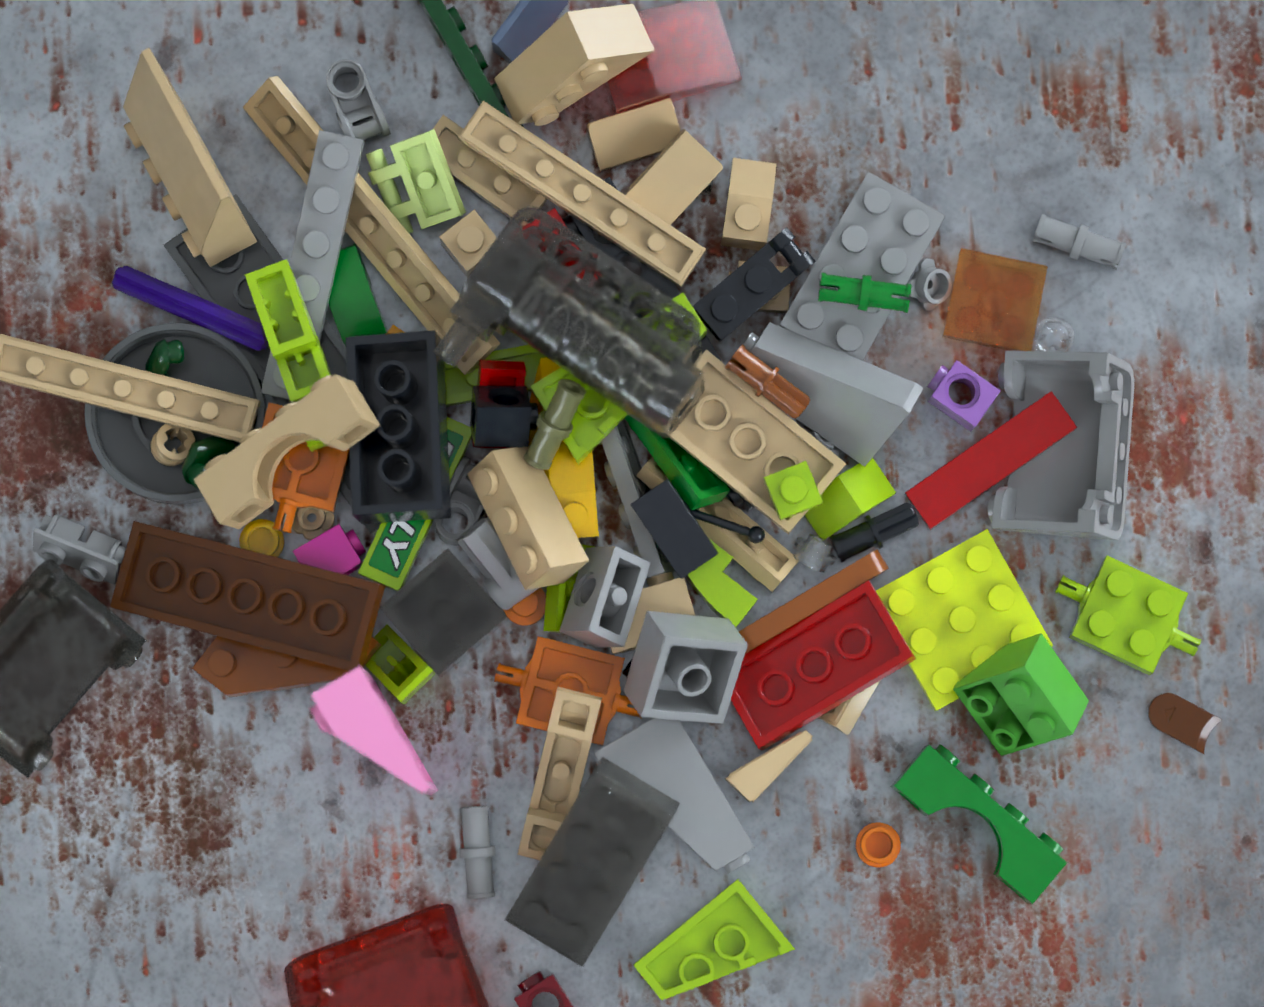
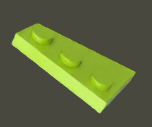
[633,879,795,1000]

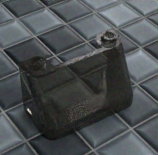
[0,559,147,778]

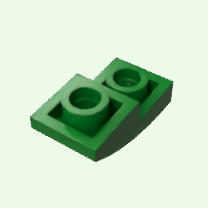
[329,244,387,346]

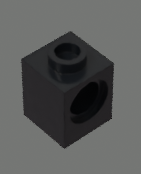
[470,386,538,447]

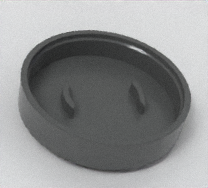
[84,323,267,505]

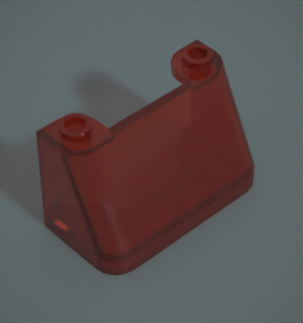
[284,903,491,1007]

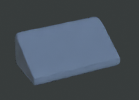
[491,0,569,63]

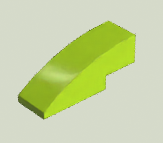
[685,539,758,628]

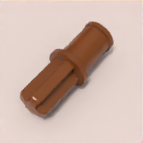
[724,345,810,419]

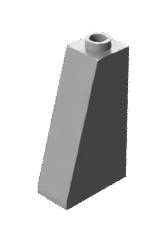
[742,322,923,467]
[594,718,755,874]

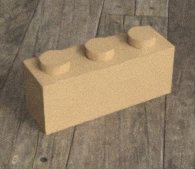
[467,445,589,590]

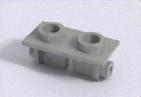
[33,514,126,585]

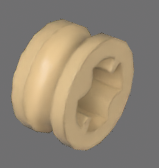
[150,424,195,466]

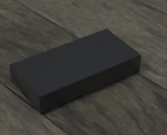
[630,479,719,579]

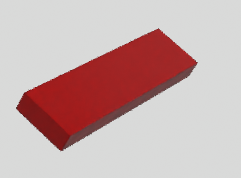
[905,391,1077,530]

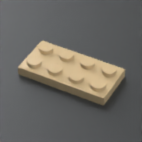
[650,349,846,535]

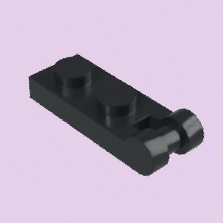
[692,227,816,342]

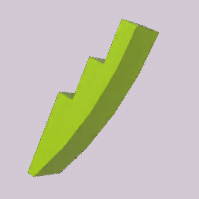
[245,259,332,452]

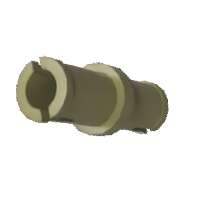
[524,379,586,470]

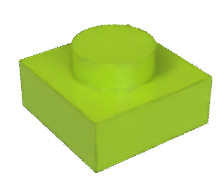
[763,461,823,521]

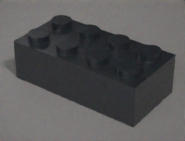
[346,330,451,524]

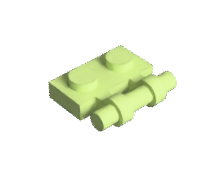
[365,129,466,233]

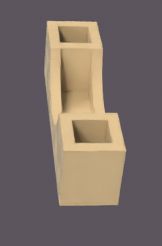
[194,374,380,529]

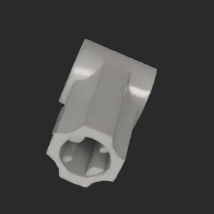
[457,517,539,610]

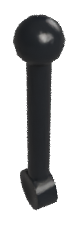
[683,500,765,544]

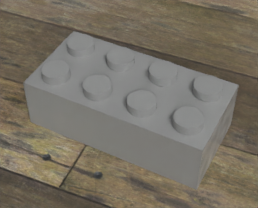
[779,171,946,361]

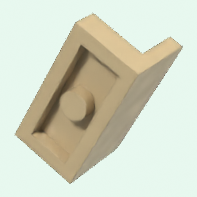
[623,128,723,225]

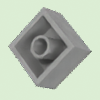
[623,611,748,724]

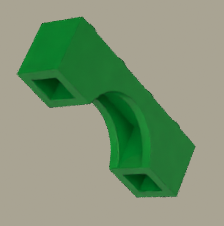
[891,744,1068,904]

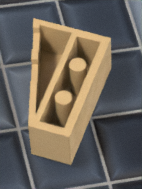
[494,4,655,126]

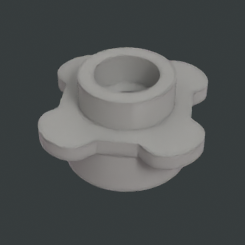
[907,258,952,311]

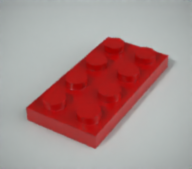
[731,580,916,751]

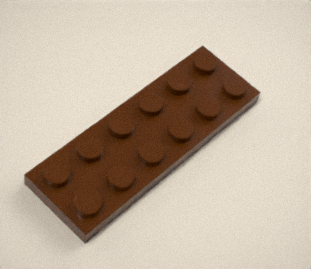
[110,521,385,671]

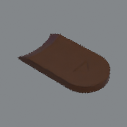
[1148,693,1222,754]

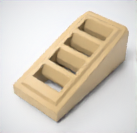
[725,730,813,803]

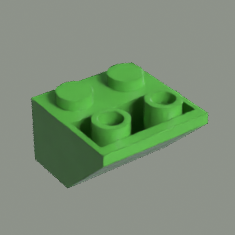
[953,633,1089,756]

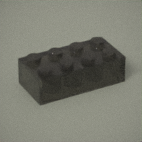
[505,757,680,967]

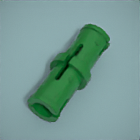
[818,272,911,313]

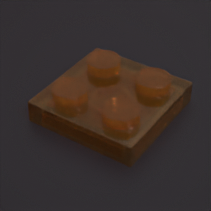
[942,248,1048,351]

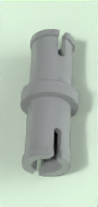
[1033,214,1126,270]
[459,806,495,899]

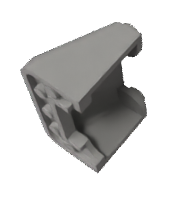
[988,351,1134,540]

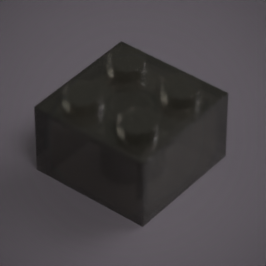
[380,548,508,678]

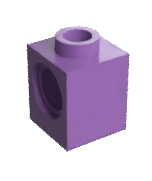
[927,360,1001,432]

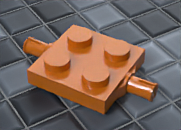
[262,402,350,534]
[494,636,642,746]

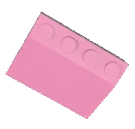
[309,666,438,795]

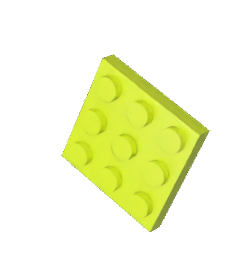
[876,529,1053,711]

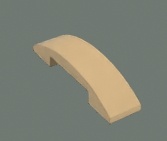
[517,687,602,865]

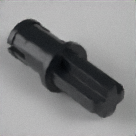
[830,503,919,563]

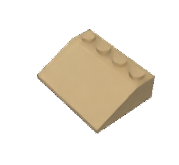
[123,48,257,267]

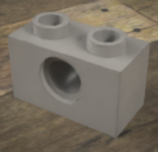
[559,546,651,648]

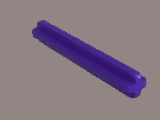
[112,266,269,351]

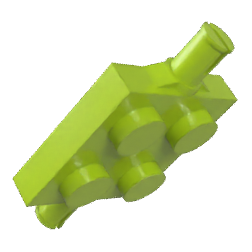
[1055,555,1201,676]

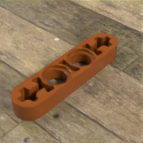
[738,549,889,654]

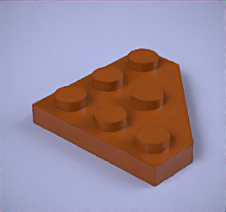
[192,636,381,697]

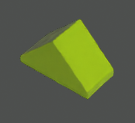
[804,457,896,542]
[365,624,436,704]

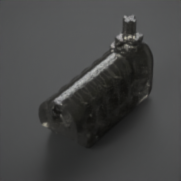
[433,207,705,439]

